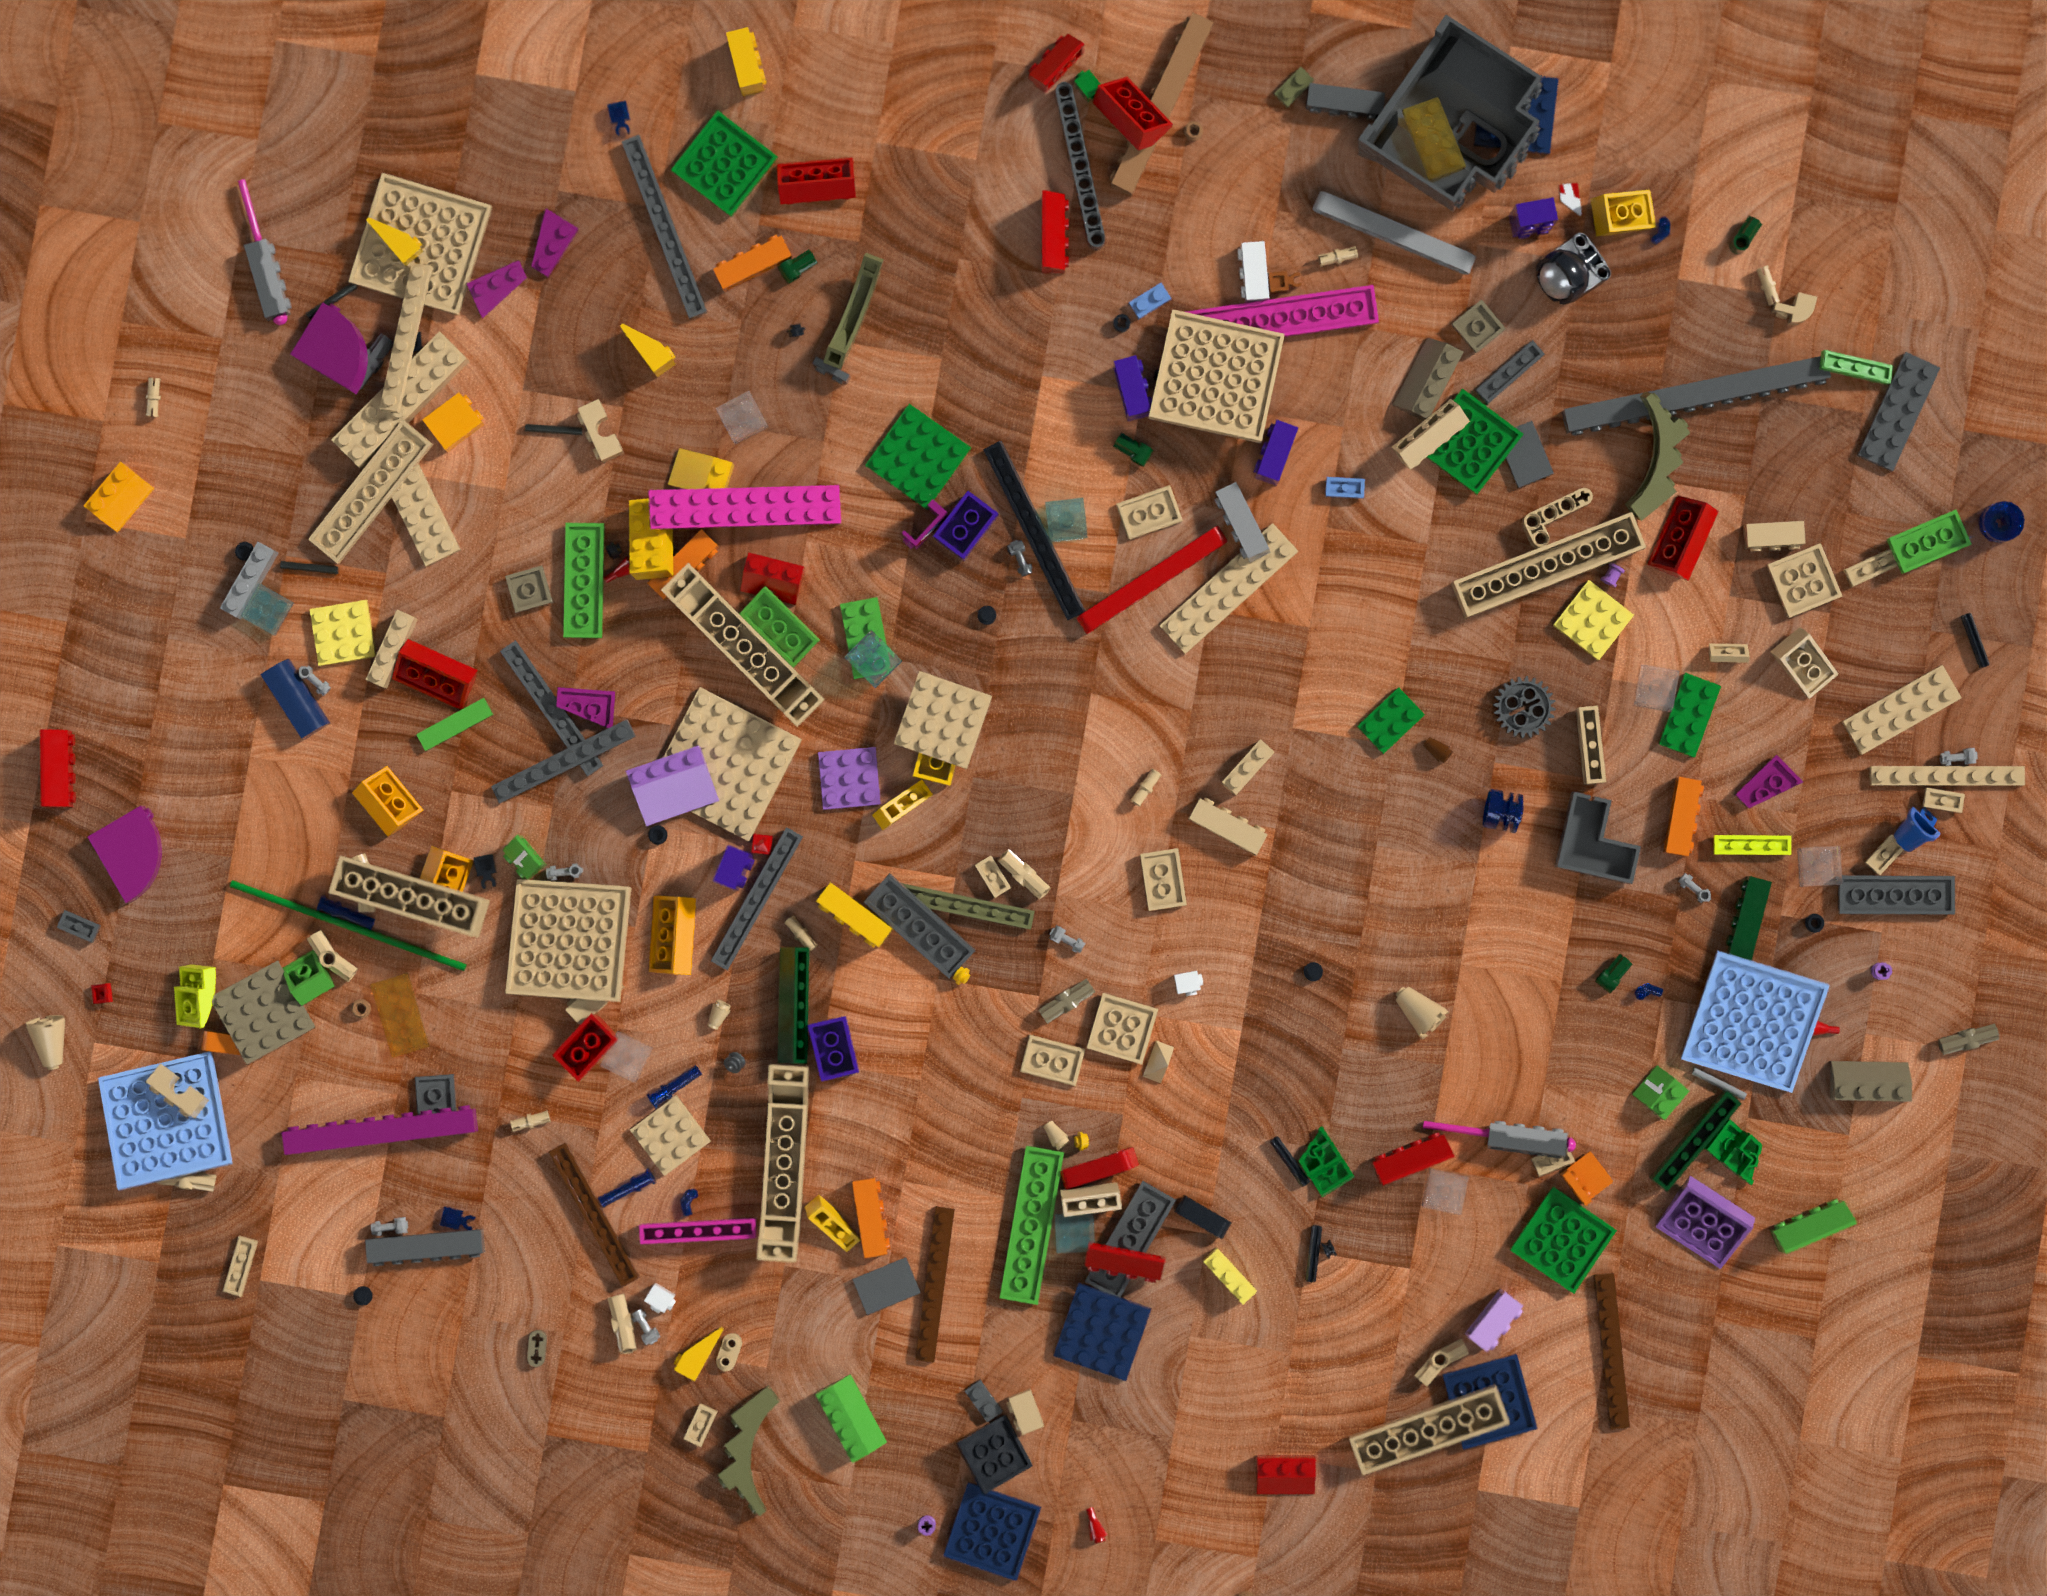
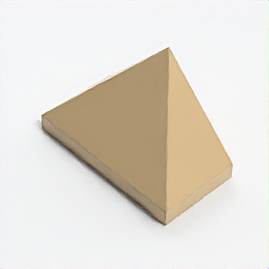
[1143,1041,1174,1083]

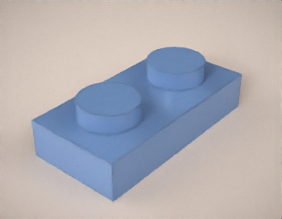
[1129,283,1171,319]
[1325,477,1365,499]

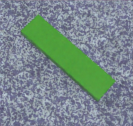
[1819,350,1893,385]
[416,698,493,751]

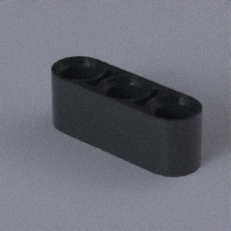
[1174,1195,1232,1240]

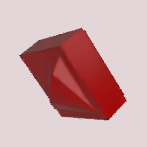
[751,834,773,855]
[91,983,113,1004]

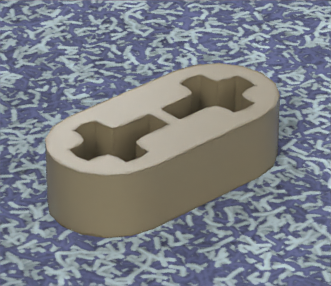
[527,1330,547,1367]

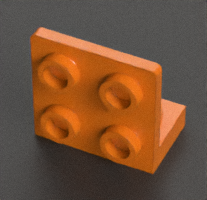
[1560,1151,1613,1206]

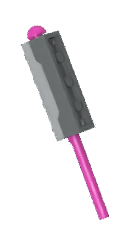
[238,179,292,325]
[1423,1121,1576,1159]

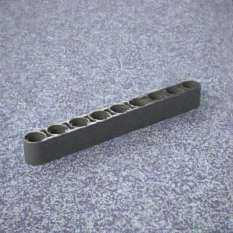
[1056,82,1105,250]

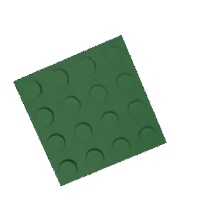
[671,110,778,218]
[1426,388,1524,495]
[865,404,972,510]
[1510,1186,1617,1294]

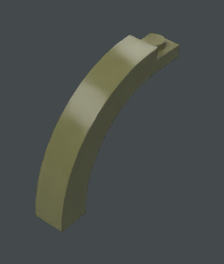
[823,253,884,369]

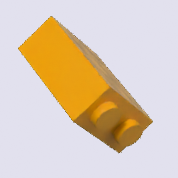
[422,392,484,452]

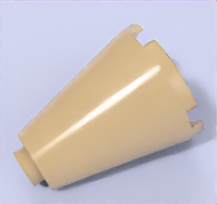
[1396,987,1449,1039]
[26,1015,65,1070]

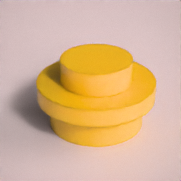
[953,967,970,985]
[1074,1132,1089,1151]

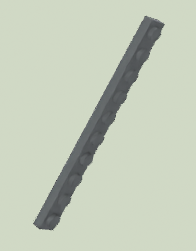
[621,135,707,319]

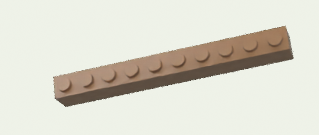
[1109,13,1213,197]

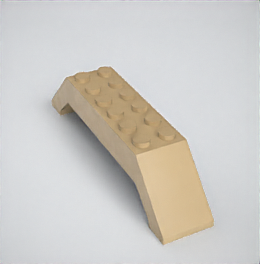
[661,563,825,727]
[757,1065,808,1262]

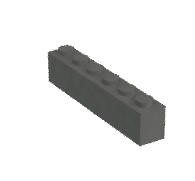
[365,1229,485,1266]

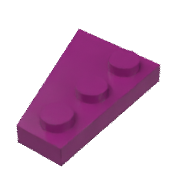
[531,209,579,278]
[466,260,527,319]
[556,687,615,728]
[1735,755,1803,809]

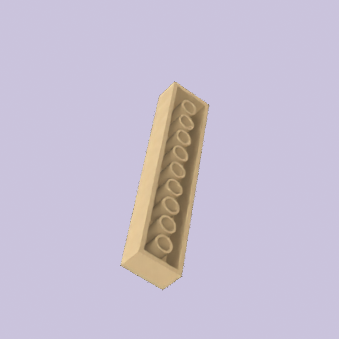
[1451,512,1646,619]

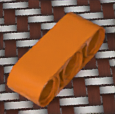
[201,1031,241,1055]

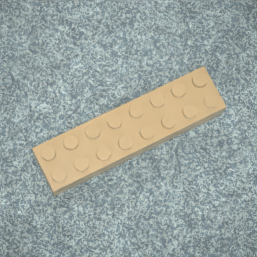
[331,331,470,469]
[329,856,490,937]
[1349,1384,1509,1475]

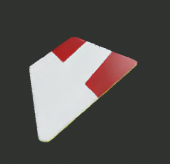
[1559,183,1582,216]

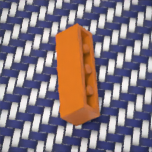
[713,235,793,292]
[647,529,719,601]
[1663,777,1704,857]
[852,1177,891,1258]

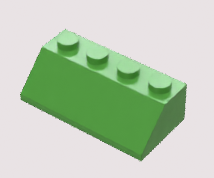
[1770,1198,1857,1254]
[816,1374,887,1463]

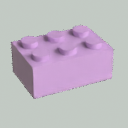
[1465,1289,1523,1352]

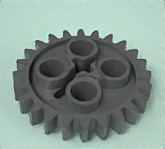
[1493,676,1556,738]

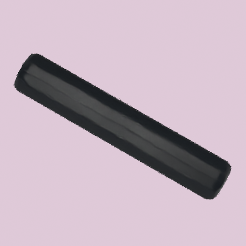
[1961,613,1990,668]
[1270,1136,1310,1187]
[1305,1225,1322,1282]

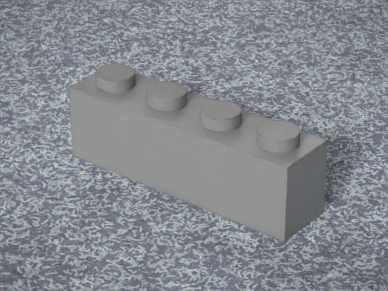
[1214,482,1270,563]
[220,542,279,619]

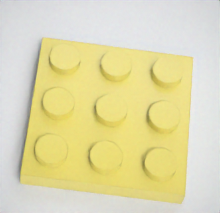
[1553,580,1634,660]
[310,600,376,666]

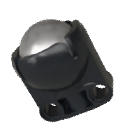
[1536,233,1611,305]

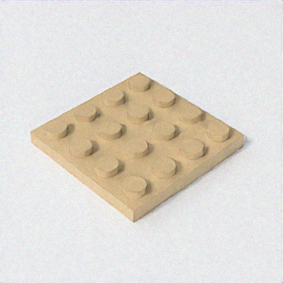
[894,671,992,769]

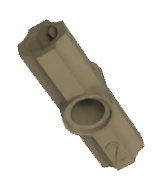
[1038,978,1095,1024]
[1938,1024,1999,1055]

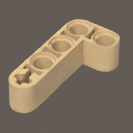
[1522,488,1593,549]

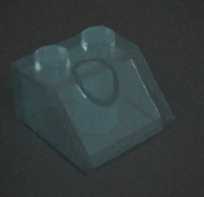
[1045,498,1088,542]
[844,630,902,688]

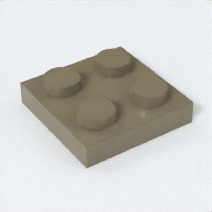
[1452,299,1506,354]
[505,566,553,613]

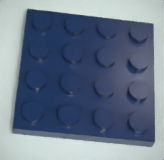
[1474,76,1559,155]
[1053,1283,1151,1381]
[1442,1354,1538,1450]
[943,1482,1041,1581]

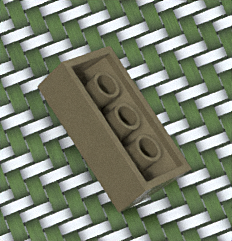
[1393,338,1463,421]
[1830,1061,1912,1102]

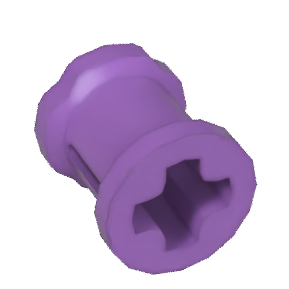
[1600,563,1625,588]
[1871,963,1892,980]
[918,1515,936,1535]

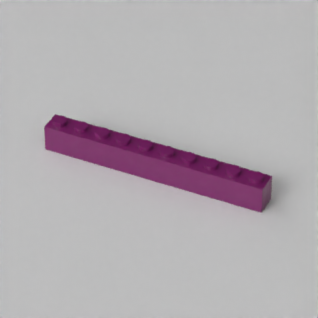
[282,1105,478,1155]

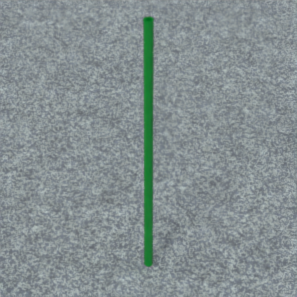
[230,880,467,971]

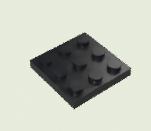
[955,1415,1033,1495]

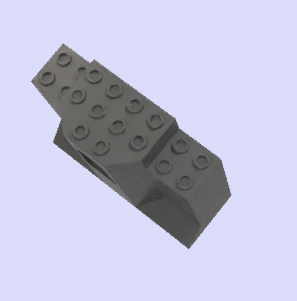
[1358,15,1543,212]

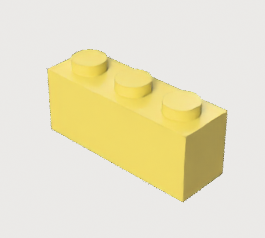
[1203,1247,1257,1304]

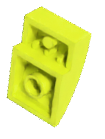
[174,964,216,1028]

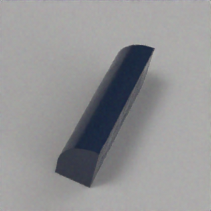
[260,659,330,740]

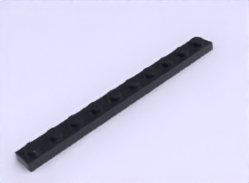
[983,441,1086,621]

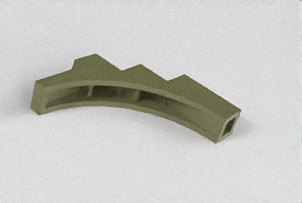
[1625,392,1690,521]
[718,1385,780,1516]

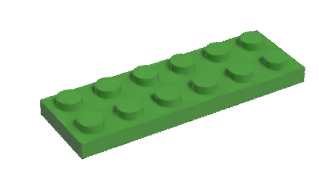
[563,523,605,638]

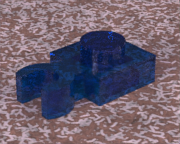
[607,100,631,137]
[440,1206,476,1230]

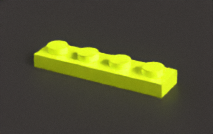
[1713,835,1791,855]

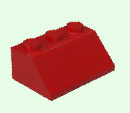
[1028,33,1085,94]
[740,552,805,605]
[552,1013,618,1082]
[1256,1455,1316,1494]

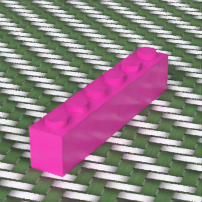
[639,1218,758,1244]

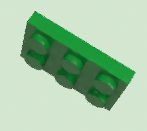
[1357,687,1425,754]

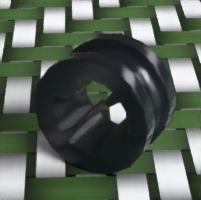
[1113,314,1131,333]
[1321,1240,1337,1259]

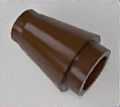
[1423,737,1453,763]

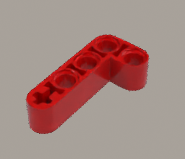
[1060,1147,1139,1189]

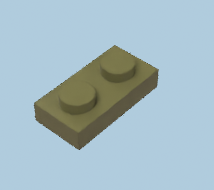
[1274,67,1314,108]

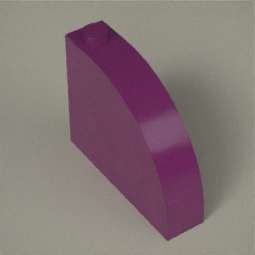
[290,302,368,394]
[88,806,162,903]

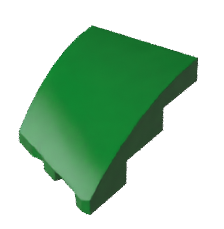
[1704,1119,1763,1186]
[1299,1126,1355,1197]

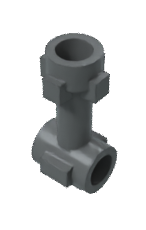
[1007,540,1032,577]

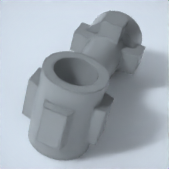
[299,666,331,696]
[1940,748,1978,766]
[546,863,583,881]
[1678,873,1711,903]
[1049,925,1085,953]
[371,1217,409,1236]
[631,1309,660,1345]

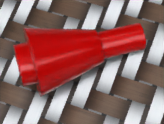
[604,556,630,583]
[1812,1021,1840,1036]
[1086,1507,1108,1544]

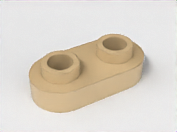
[716,1333,742,1371]

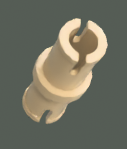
[1318,246,1358,267]
[1756,266,1781,306]
[145,378,161,417]
[1130,769,1162,807]
[784,915,818,952]
[510,1110,551,1132]

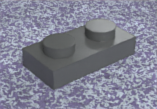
[813,357,850,384]
[57,910,101,943]
[965,1379,1003,1422]

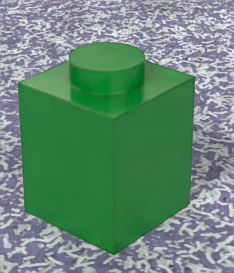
[1074,70,1101,102]

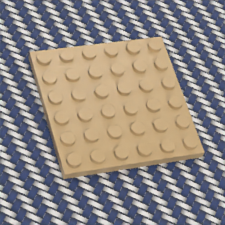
[348,173,492,315]
[1148,309,1285,443]
[663,687,802,842]
[505,879,631,1002]

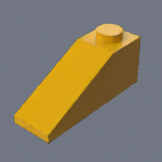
[366,218,423,266]
[872,780,933,830]
[805,1195,861,1252]
[674,1327,724,1381]

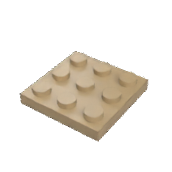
[1766,543,1842,618]
[1087,993,1158,1064]
[630,1095,711,1176]

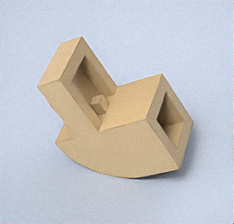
[1771,292,1817,325]

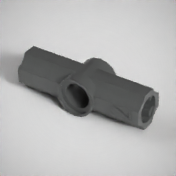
[360,333,394,390]

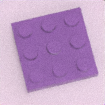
[818,747,881,810]

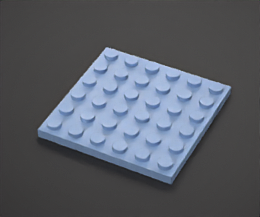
[1681,951,1829,1093]
[98,1051,233,1191]

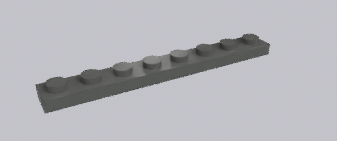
[500,640,604,777]
[491,719,636,804]
[711,827,803,971]

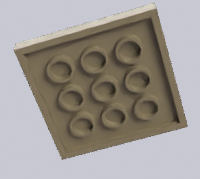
[212,961,315,1065]

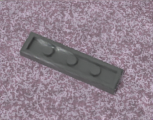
[1475,340,1545,405]

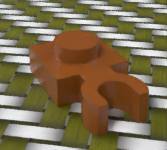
[1267,271,1301,293]

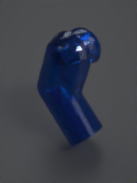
[1651,216,1671,245]
[1635,983,1664,1000]
[680,1189,698,1217]

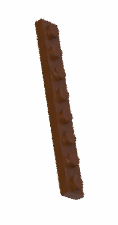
[549,1142,640,1287]
[915,1206,955,1363]
[1594,1273,1630,1430]

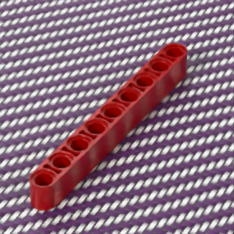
[1076,526,1229,634]

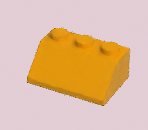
[84,462,155,532]
[352,766,423,837]
[420,846,474,892]

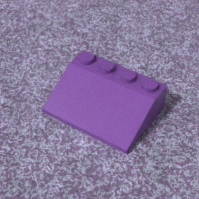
[626,745,719,826]
[1656,1176,1755,1269]

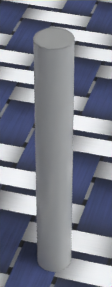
[1692,1067,1747,1100]

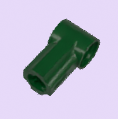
[1729,216,1762,254]
[777,249,818,284]
[1113,433,1154,467]
[1595,954,1632,994]

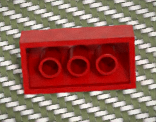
[1092,77,1173,150]
[777,157,856,205]
[1042,190,1069,273]
[1647,495,1719,581]
[392,639,478,710]
[40,729,76,808]
[1371,1132,1455,1185]
[1084,1242,1166,1283]

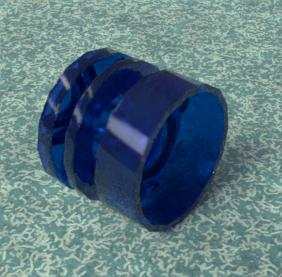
[1978,501,2025,543]
[1482,788,1524,833]

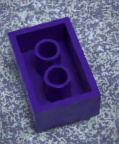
[1509,197,1558,239]
[1113,355,1152,422]
[1253,420,1299,486]
[933,491,999,561]
[713,845,755,891]
[808,1016,860,1081]

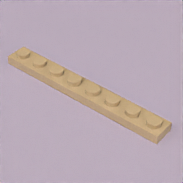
[379,263,432,414]
[1870,766,2025,786]

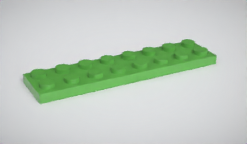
[1000,1145,1064,1305]

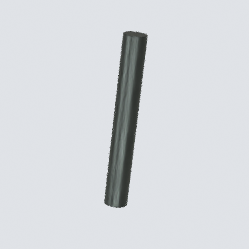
[306,283,357,319]
[525,424,583,435]
[280,561,339,574]

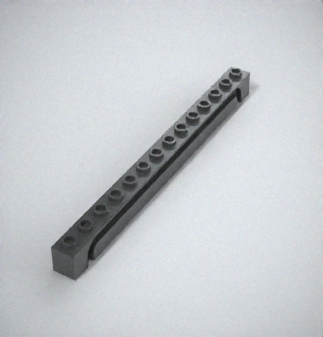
[1562,356,1831,436]

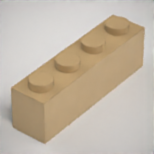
[1392,399,1470,470]
[366,610,418,689]
[1576,706,1606,785]
[1189,797,1267,855]

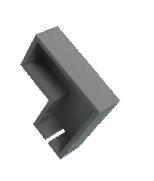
[1555,792,1641,884]

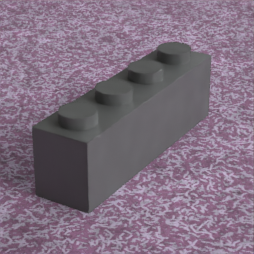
[1306,83,1385,121]

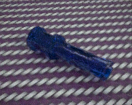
[316,895,376,930]
[647,1065,703,1109]
[598,1168,656,1208]

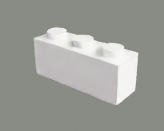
[1238,241,1269,303]

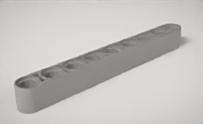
[1313,191,1476,275]

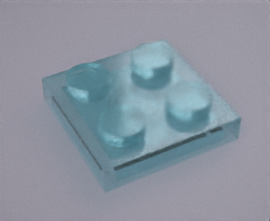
[241,583,294,636]
[1055,1213,1095,1253]

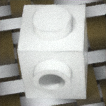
[1174,971,1203,996]
[644,1283,676,1314]

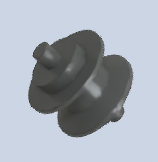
[724,1052,745,1073]

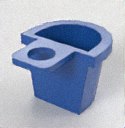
[1894,807,1941,852]

